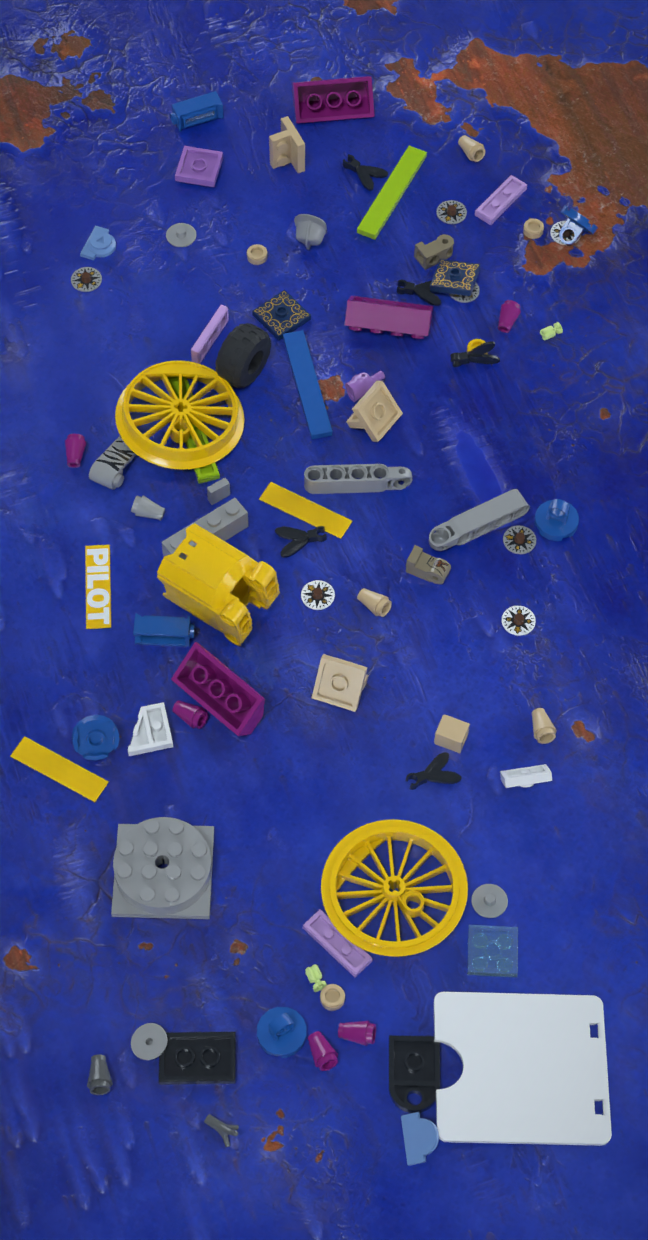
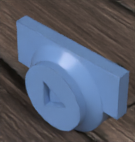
[80,225,116,260]
[401,1112,439,1166]

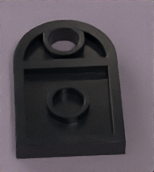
[389,1035,440,1113]

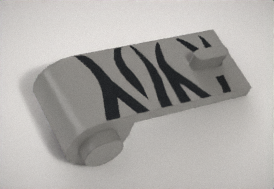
[89,436,136,490]

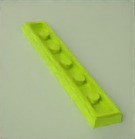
[357,146,427,240]
[167,376,220,484]

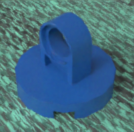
[559,205,598,245]
[534,499,579,541]
[71,715,120,760]
[257,1007,307,1058]

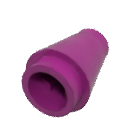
[498,300,521,333]
[65,434,86,468]
[172,700,208,729]
[338,1021,376,1046]
[307,1031,338,1071]

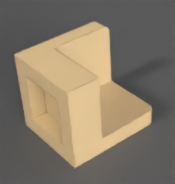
[434,715,470,753]

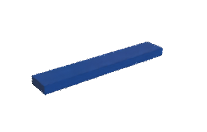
[283,330,332,440]

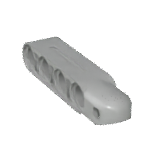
[304,464,412,494]
[429,489,530,551]

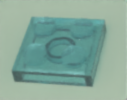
[467,925,518,977]

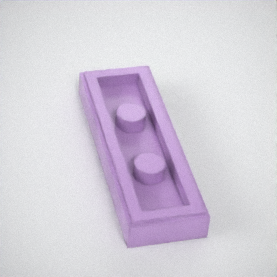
[475,175,527,225]
[191,305,229,364]
[303,909,373,978]

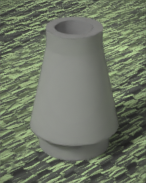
[131,495,165,521]

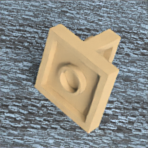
[269,116,305,173]
[346,381,403,442]
[312,654,369,712]

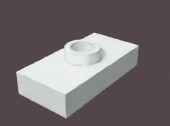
[500,764,552,788]

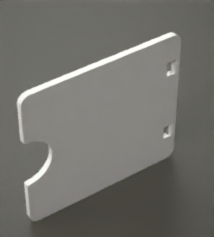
[434,992,612,1146]

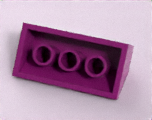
[292,76,374,123]
[345,295,433,339]
[171,642,265,736]

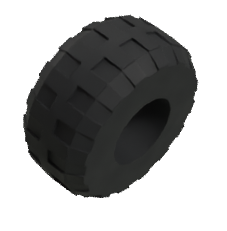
[215,323,271,388]

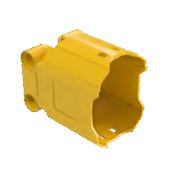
[157,523,280,646]

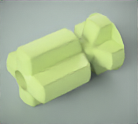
[540,322,563,340]
[305,964,327,992]

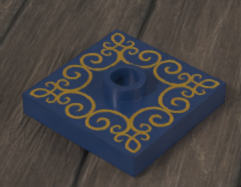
[430,259,480,296]
[252,289,311,341]

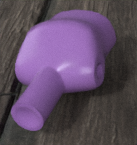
[345,371,385,402]

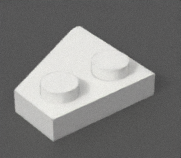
[128,702,173,756]

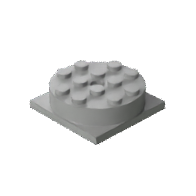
[111,817,214,919]

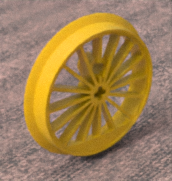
[115,361,244,469]
[321,819,468,957]

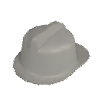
[294,214,327,250]

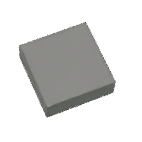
[207,478,230,505]

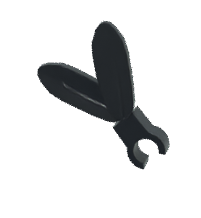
[342,154,388,190]
[397,280,441,306]
[450,341,500,367]
[275,526,327,558]
[405,752,462,790]

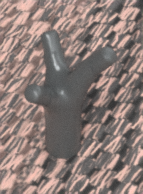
[204,1114,239,1147]

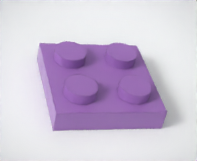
[175,146,223,187]

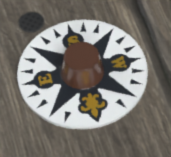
[550,221,581,245]
[301,580,335,610]
[502,606,536,636]

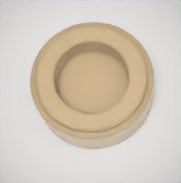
[523,219,544,239]
[247,244,267,265]
[320,984,345,1011]

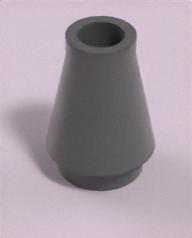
[87,1054,113,1095]

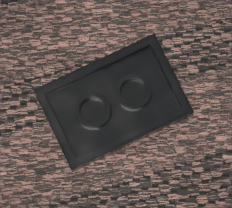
[159,1032,236,1085]

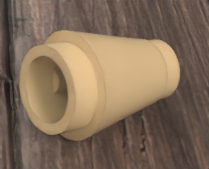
[458,135,486,162]
[357,588,392,617]
[532,708,556,744]

